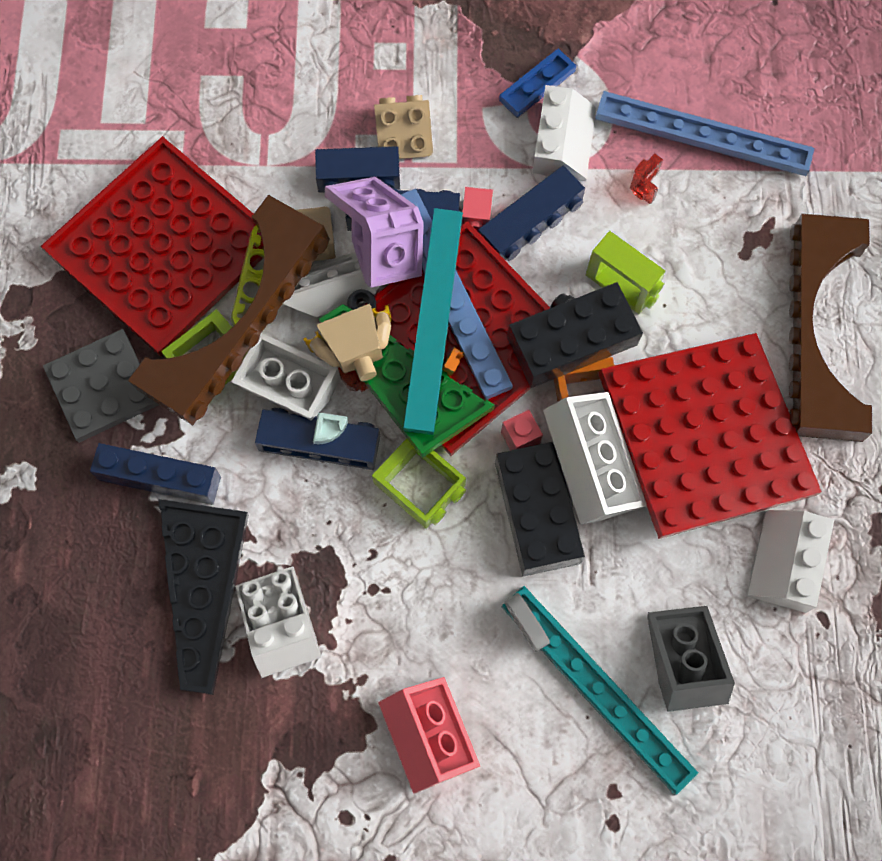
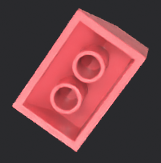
[378,677,480,794]

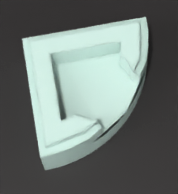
[313,413,348,444]

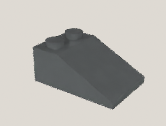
[647,606,735,712]

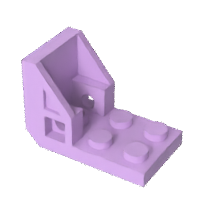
[325,177,423,288]

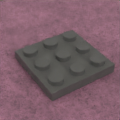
[43,329,159,443]

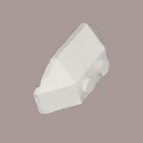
[283,252,380,317]

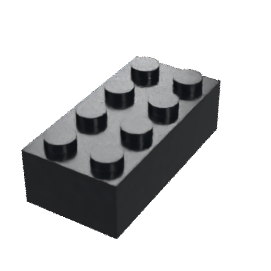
[507,282,643,388]
[495,442,585,577]

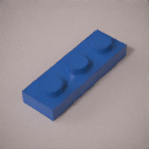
[499,49,577,118]

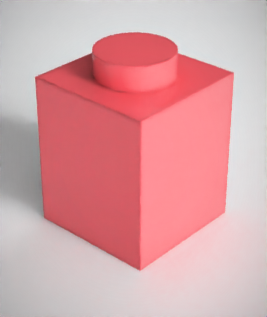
[461,187,493,231]
[501,410,543,451]

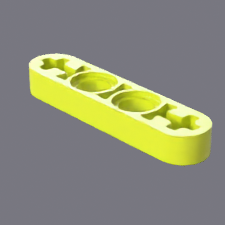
[231,226,264,326]

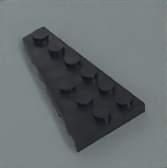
[159,499,249,695]

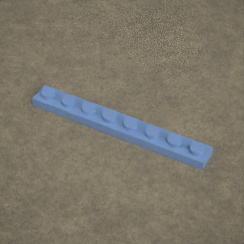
[595,91,815,176]
[401,188,513,400]

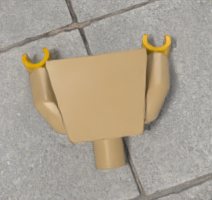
[303,304,392,381]

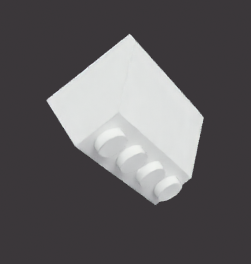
[543,392,647,525]

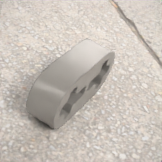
[504,593,550,652]

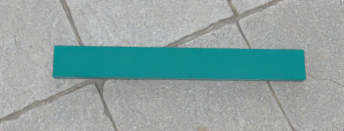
[404,208,463,435]
[501,586,699,795]

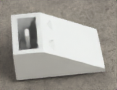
[235,566,321,678]

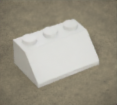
[532,85,596,181]
[231,333,341,420]
[747,510,834,613]

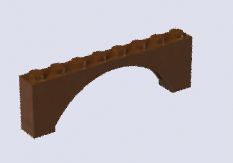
[128,195,330,426]
[789,213,872,442]

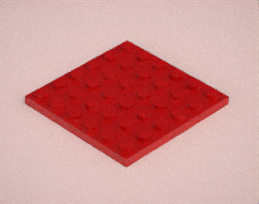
[40,136,264,357]
[363,221,550,456]
[598,333,822,539]

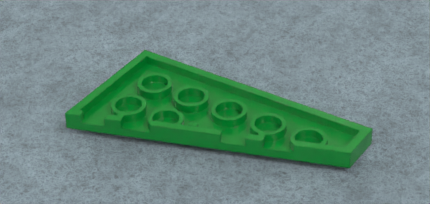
[319,304,495,458]

